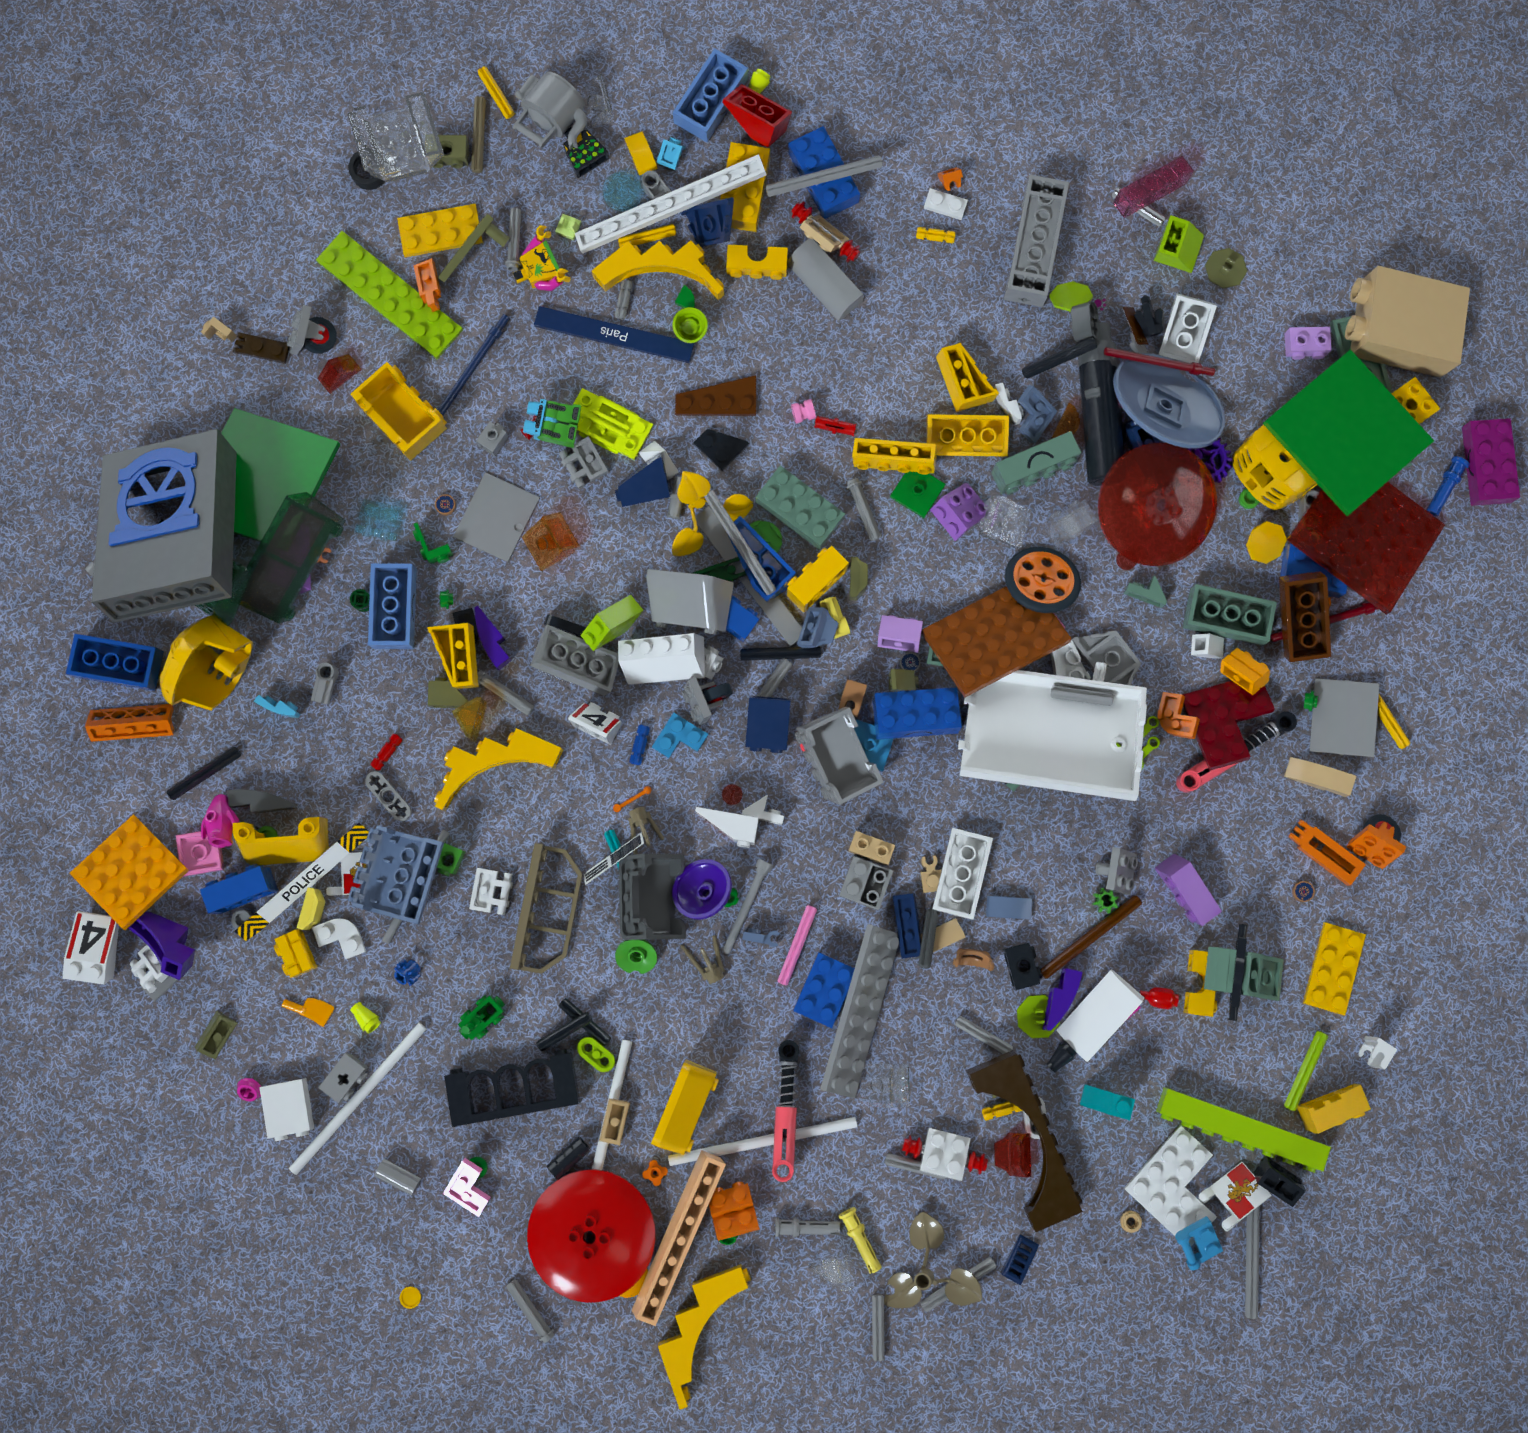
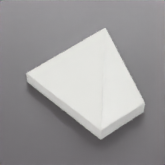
[638,441,679,480]

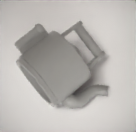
[513,72,587,150]

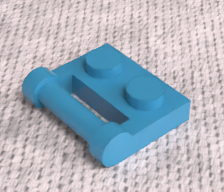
[1175,1216,1223,1270]

